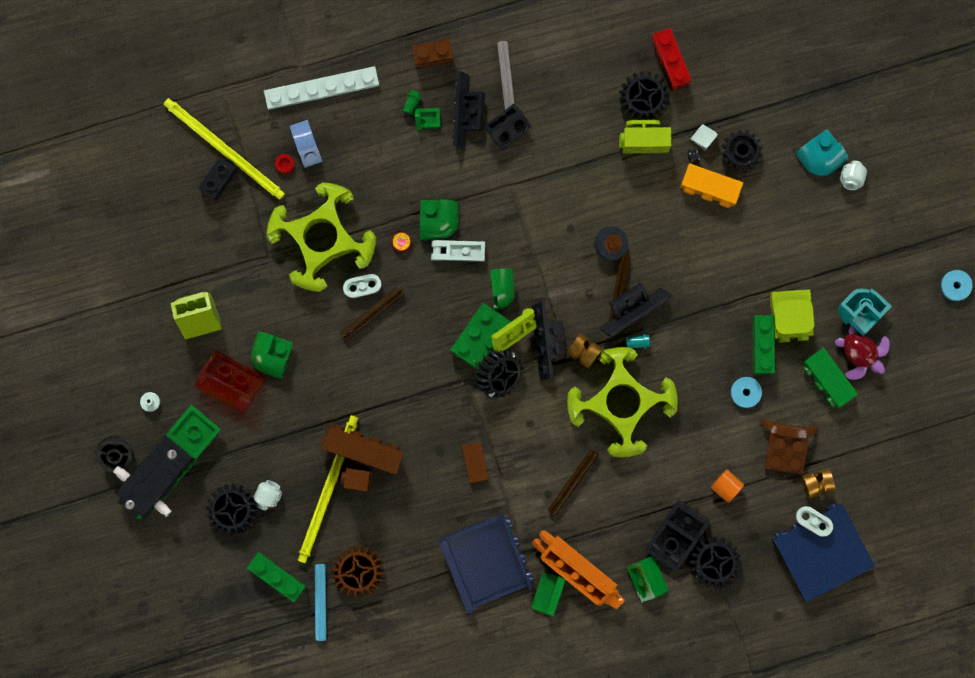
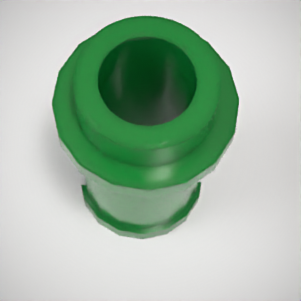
[402,90,422,115]

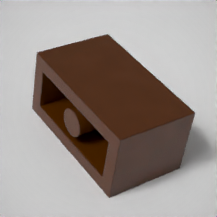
[412,39,453,69]

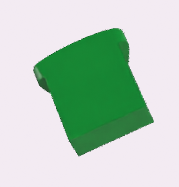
[415,108,441,131]

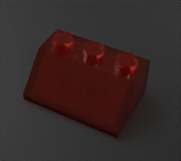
[194,350,266,414]

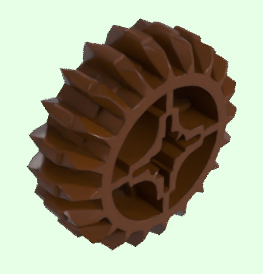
[332,545,384,598]

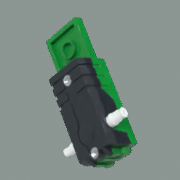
[113,405,221,519]

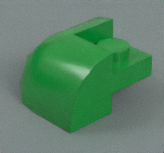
[420,199,459,240]
[490,268,515,312]
[251,331,294,380]

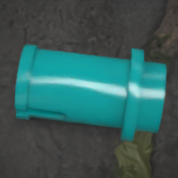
[626,334,650,349]

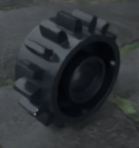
[721,130,763,172]

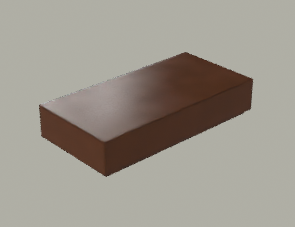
[462,442,489,484]

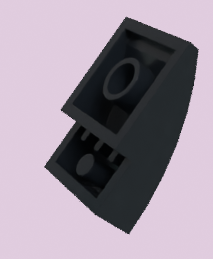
[644,499,710,572]

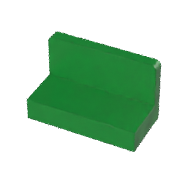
[626,556,668,603]
[531,572,566,616]

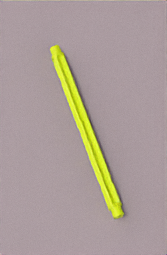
[163,98,285,200]
[298,415,359,563]

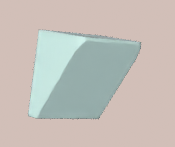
[691,124,718,151]

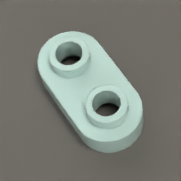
[343,274,381,298]
[796,507,833,536]

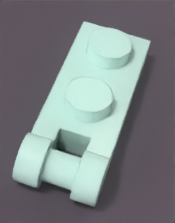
[431,240,485,262]

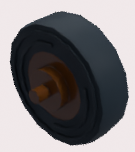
[594,226,628,261]

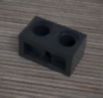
[484,104,532,150]
[198,157,238,202]

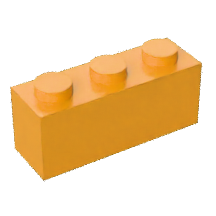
[680,163,743,208]

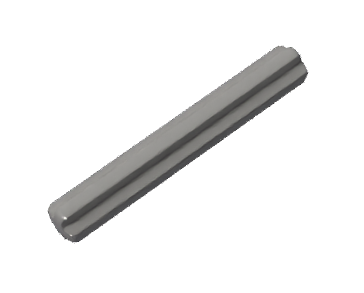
[497,41,515,110]

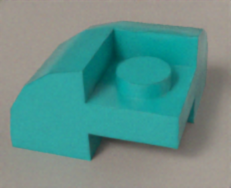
[795,129,849,176]
[838,288,892,335]

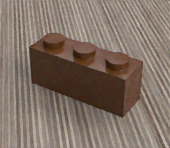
[341,468,373,493]

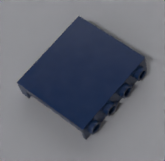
[772,502,875,602]
[438,513,534,614]

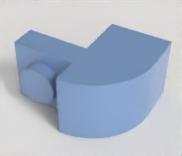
[290,120,322,168]

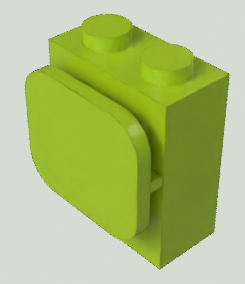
[619,120,671,153]
[770,290,814,343]
[171,292,222,340]

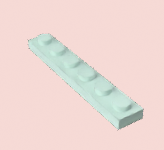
[264,66,379,110]

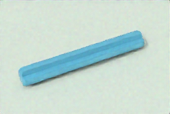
[315,564,326,641]

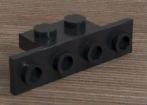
[452,71,485,150]
[600,283,672,338]
[531,302,567,381]

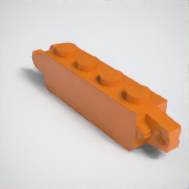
[533,531,625,609]

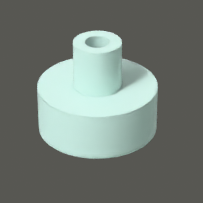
[140,392,161,412]

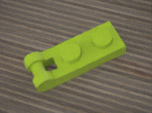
[491,308,537,353]

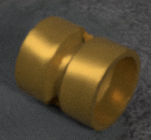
[566,333,603,369]
[802,468,836,499]

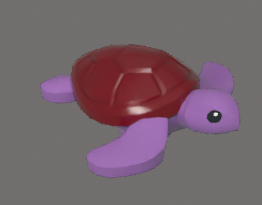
[835,325,890,380]

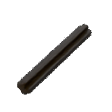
[609,255,631,321]
[341,286,405,340]
[548,449,599,515]

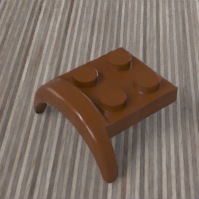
[761,418,818,474]

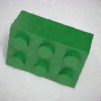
[450,303,511,369]

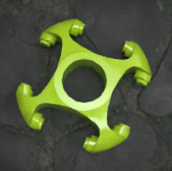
[266,182,376,292]
[567,347,678,457]

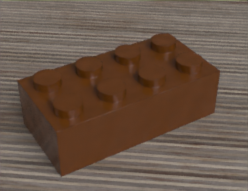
[319,424,404,474]

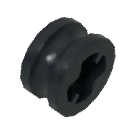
[687,147,701,165]

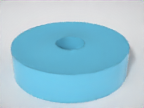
[940,270,972,301]
[730,377,762,408]

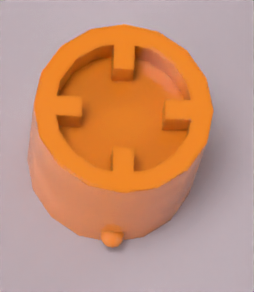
[710,469,744,503]

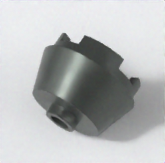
[95,435,134,473]

